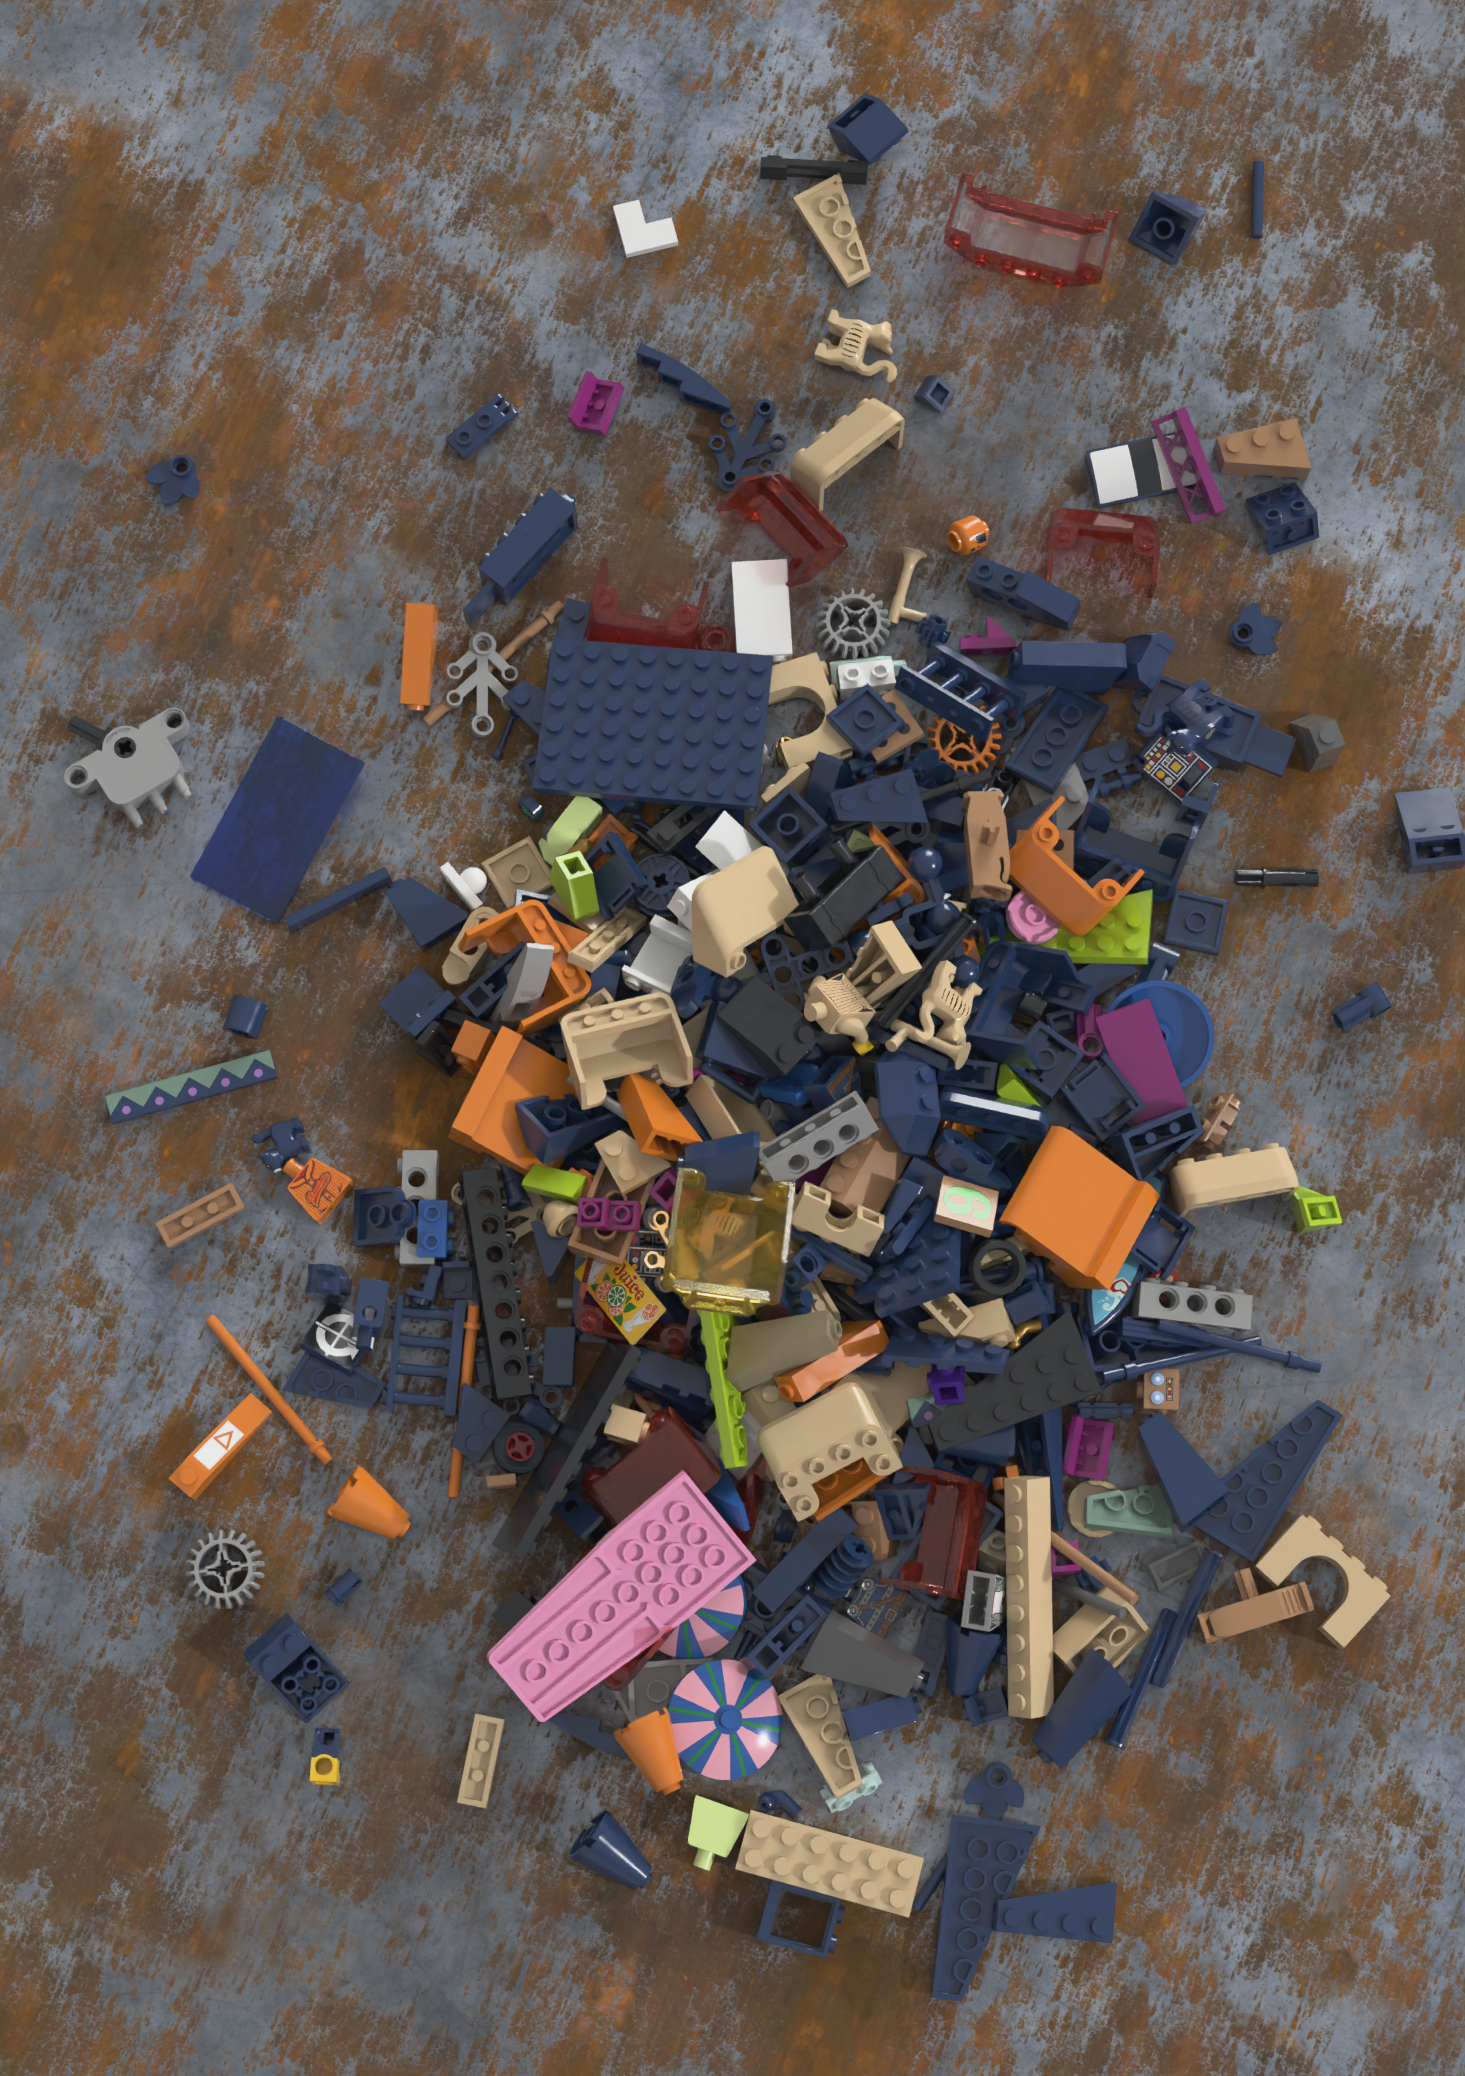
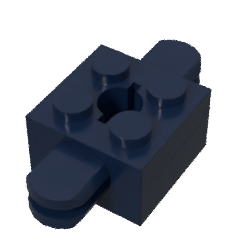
[1004,1020,1085,1104]

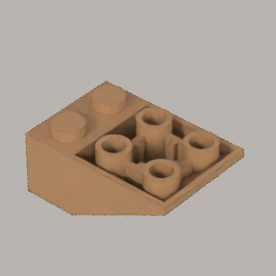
[800,1498,897,1560]

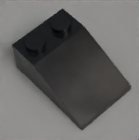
[715,976,823,1078]

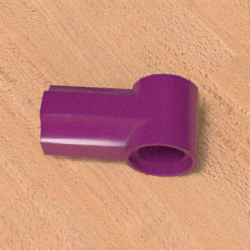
[1076,1004,1104,1064]

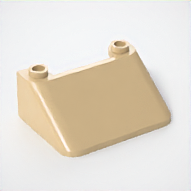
[692,846,799,978]
[830,1326,974,1457]

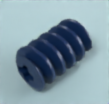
[814,1534,873,1599]

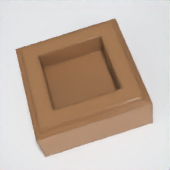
[486,1473,518,1490]

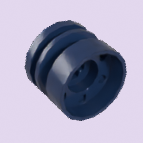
[633,853,690,921]

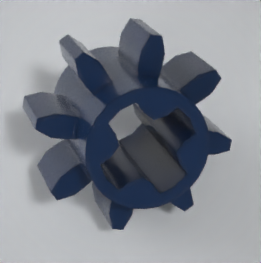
[915,615,951,648]
[1075,1555,1112,1591]

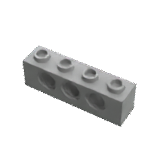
[758,1091,879,1189]
[395,1150,440,1268]
[1131,1278,1253,1333]

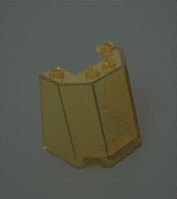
[662,1167,796,1317]

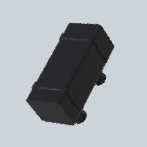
[784,836,903,952]

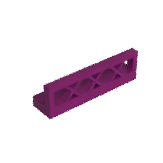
[1150,407,1226,524]

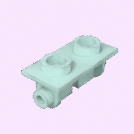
[819,1761,883,1813]

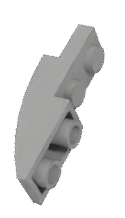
[489,943,554,1030]

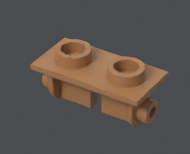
[1194,1092,1241,1151]

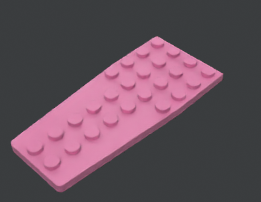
[487,1470,756,1722]

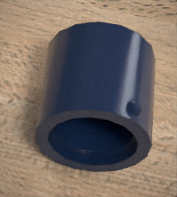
[223,995,269,1040]

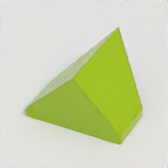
[1289,1186,1342,1234]

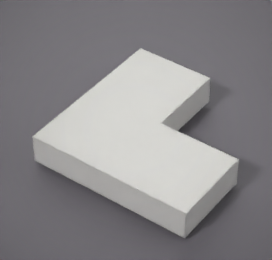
[613,200,678,258]

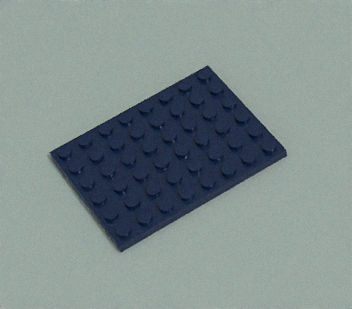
[532,638,774,811]

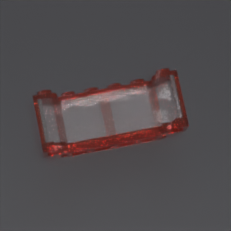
[944,173,1119,288]

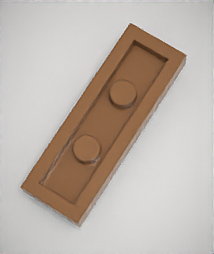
[155,1182,246,1249]

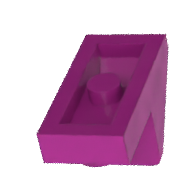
[959,617,1016,657]

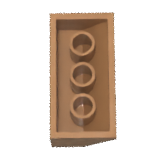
[820,1096,913,1217]
[568,1158,664,1266]

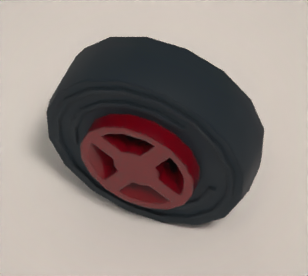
[492,1422,545,1475]

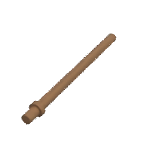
[422,601,564,727]
[992,1491,1138,1605]

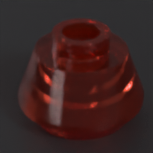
[697,624,735,652]

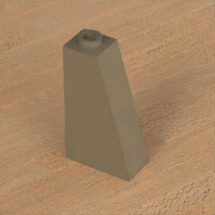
[727,1310,842,1392]

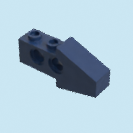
[966,556,1081,631]

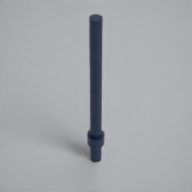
[1156,1319,1322,1373]
[1100,1335,1262,1383]

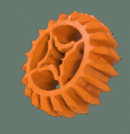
[926,703,1001,774]

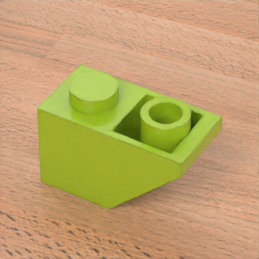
[548,851,599,921]

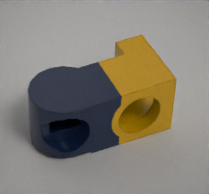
[310,1728,341,1786]

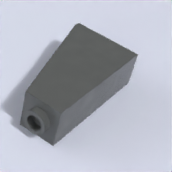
[801,1610,925,1698]

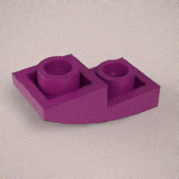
[577,1198,642,1232]

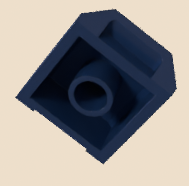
[1112,631,1177,691]

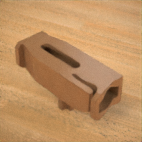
[961,791,1012,902]
[1197,1568,1314,1644]

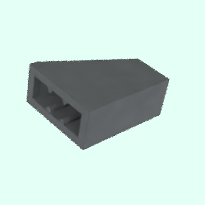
[1288,713,1346,773]

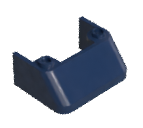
[1073,778,1202,902]
[964,940,1080,1070]
[928,1086,1049,1159]

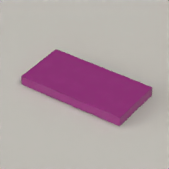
[1095,998,1188,1124]

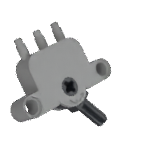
[64,708,191,828]

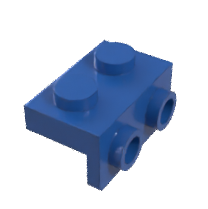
[760,1061,819,1106]
[417,1200,455,1262]

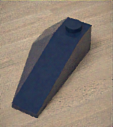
[515,1091,625,1164]
[1074,1316,1190,1379]

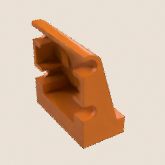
[448,1026,578,1176]
[999,1126,1160,1290]

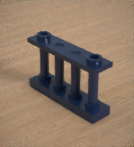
[894,640,1027,743]
[382,1295,469,1419]

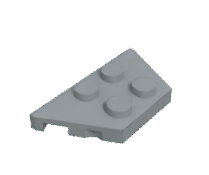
[1010,747,1089,830]
[605,1657,713,1723]

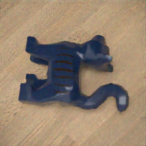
[1135,678,1235,757]

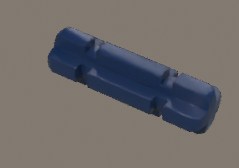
[1077,1402,1134,1419]

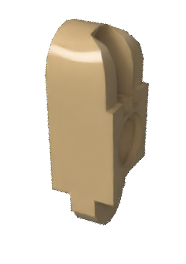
[442,907,499,987]

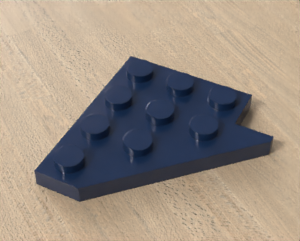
[854,1208,961,1318]

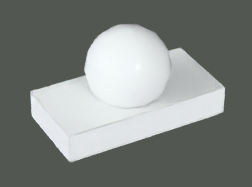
[440,862,487,912]

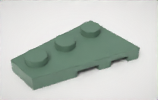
[1084,1485,1172,1538]

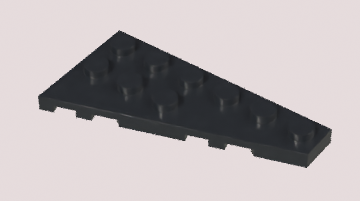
[927,1310,1102,1453]

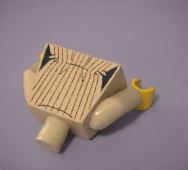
[804,973,875,1056]

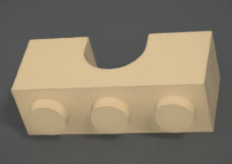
[789,1181,885,1257]
[603,1404,653,1452]

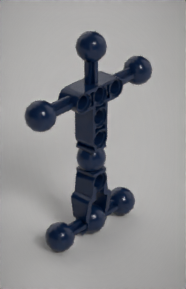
[711,847,981,1069]

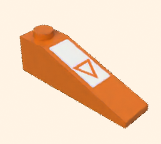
[169,1393,272,1500]

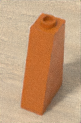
[400,603,440,711]
[616,1073,703,1162]
[774,1320,889,1402]

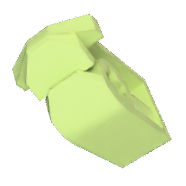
[538,796,603,866]

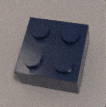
[748,786,832,871]

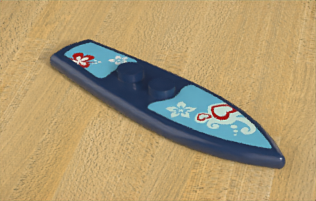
[1084,1172,1170,1337]

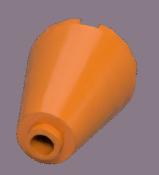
[327,1465,411,1539]
[613,1707,684,1795]

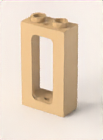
[685,1074,777,1172]

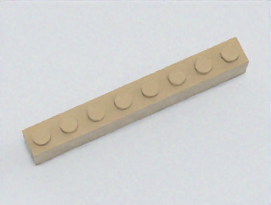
[1004,1475,1054,1719]

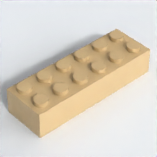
[735,1810,924,1917]

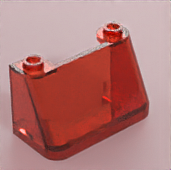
[581,1406,721,1527]

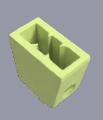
[687,1795,749,1871]

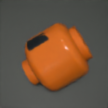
[947,515,989,556]

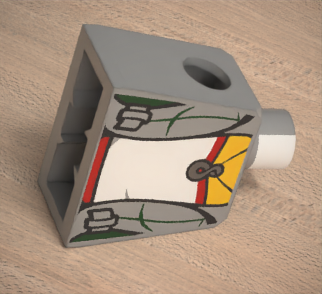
[961,1570,1007,1632]

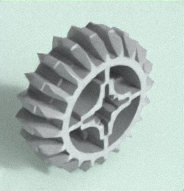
[816,587,890,660]
[185,1529,265,1609]

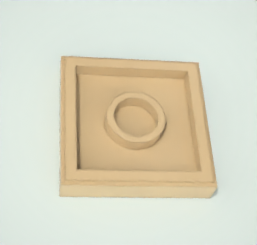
[481,836,553,910]

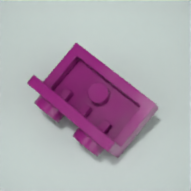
[567,371,625,435]
[1062,1415,1114,1482]

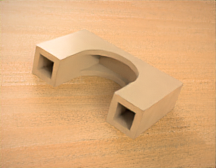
[769,652,853,772]
[1252,1515,1390,1649]

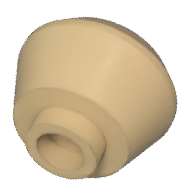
[543,1200,578,1238]

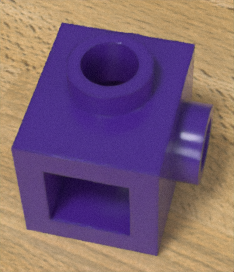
[926,1364,965,1405]

